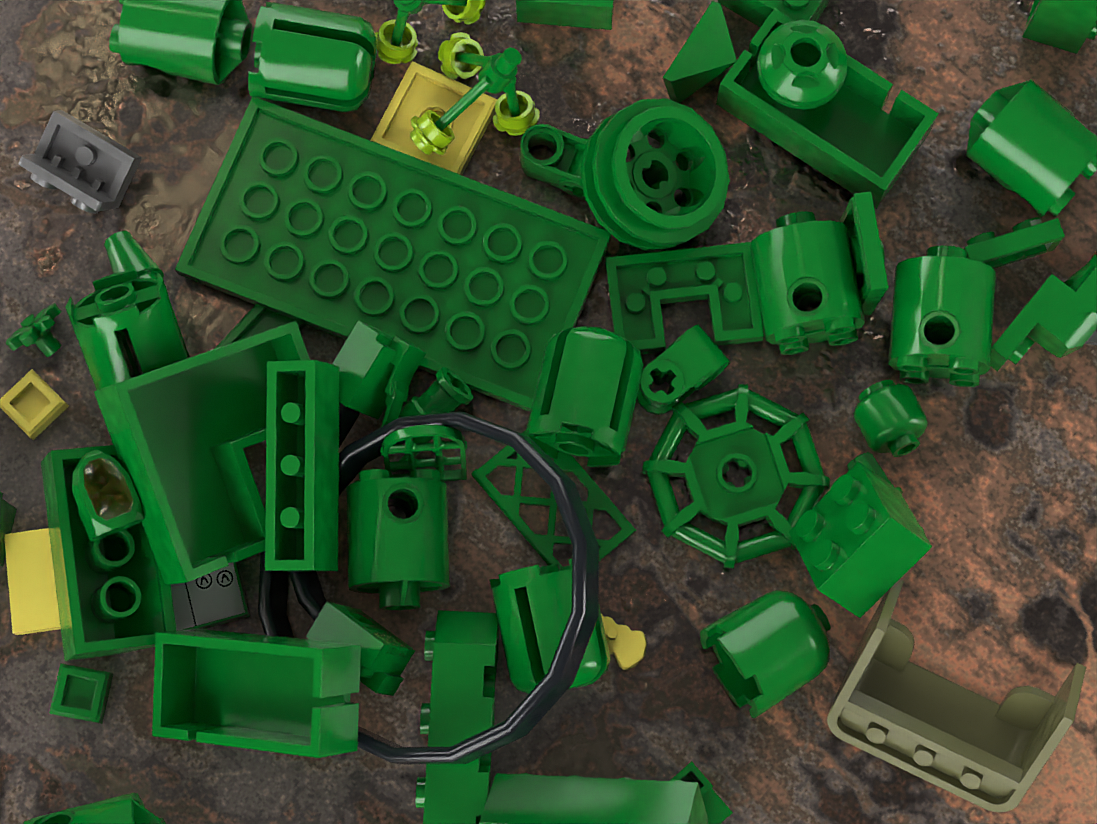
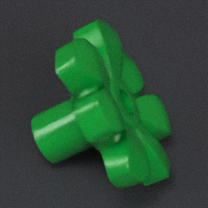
[5,303,62,357]

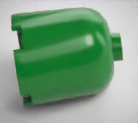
[700,590,831,719]

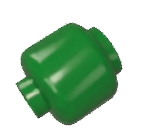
[853,380,928,457]

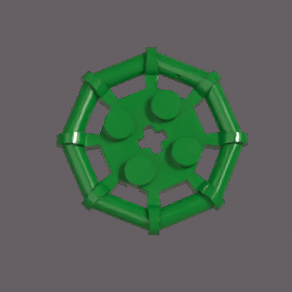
[642,383,830,569]

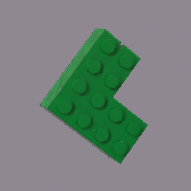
[94,321,310,585]

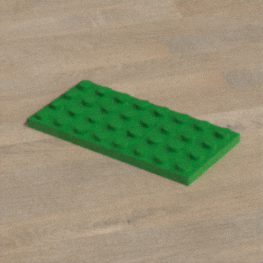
[175,96,612,412]

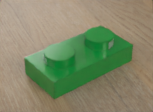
[964,217,1065,269]

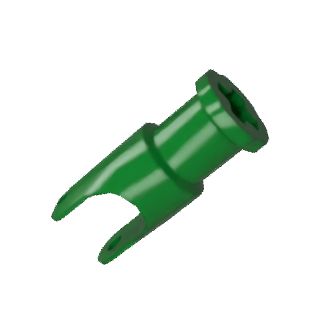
[391,367,474,472]

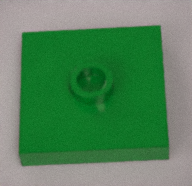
[839,192,889,315]

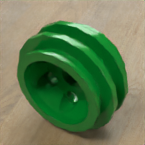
[580,98,730,250]

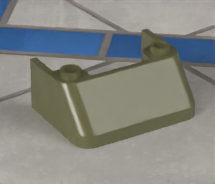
[827,579,1087,812]

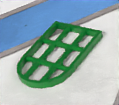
[380,425,468,482]

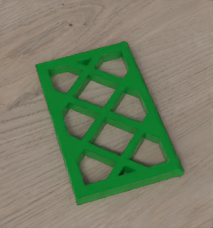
[471,430,636,567]

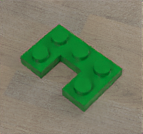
[605,242,764,354]

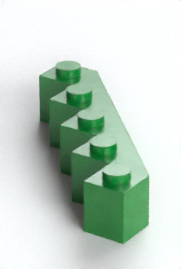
[415,610,499,824]

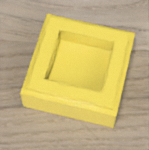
[0,369,69,440]

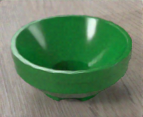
[757,20,847,110]

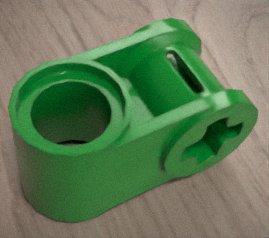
[519,124,588,201]
[637,324,731,415]

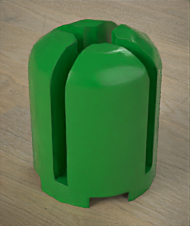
[248,2,377,112]
[65,270,190,390]
[526,326,643,467]
[489,558,611,694]

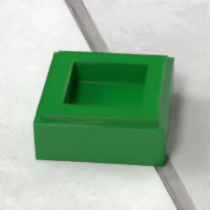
[49,663,113,724]

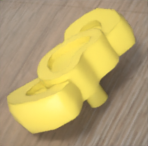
[601,613,647,670]

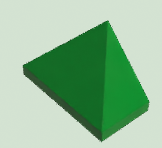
[663,1,737,103]

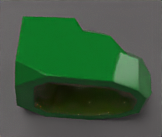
[72,450,144,541]

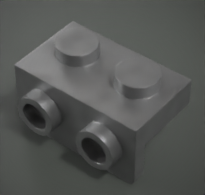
[18,110,142,214]

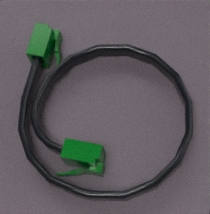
[258,320,599,765]

